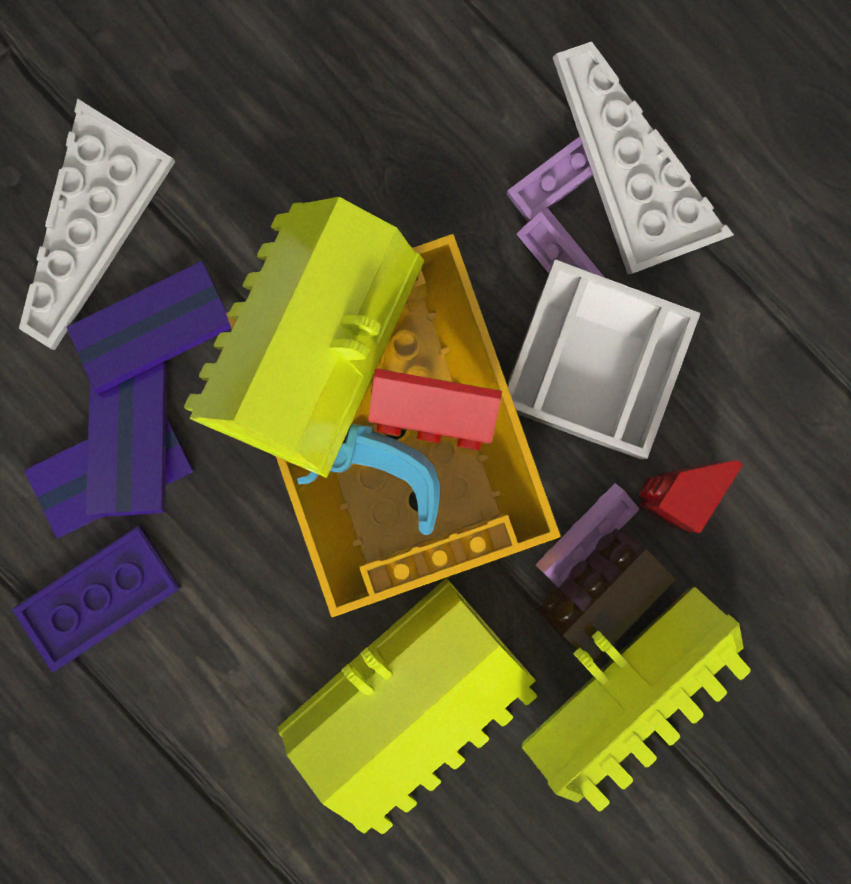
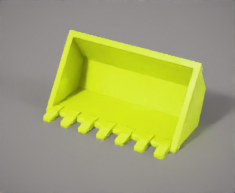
[184,197,424,478]
[277,578,537,834]
[522,587,750,811]

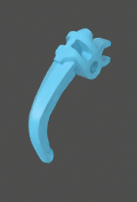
[292,423,440,535]

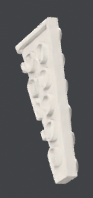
[553,41,734,274]
[19,99,175,350]

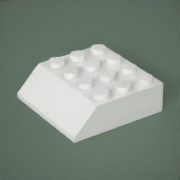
[507,260,700,459]

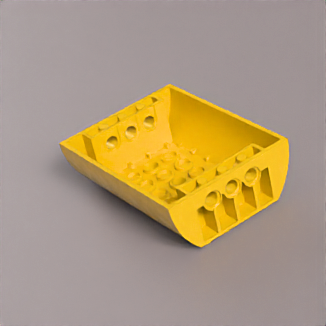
[226,234,561,617]

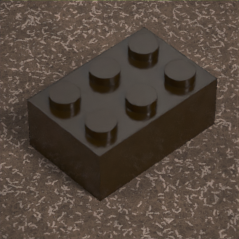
[537,528,676,663]

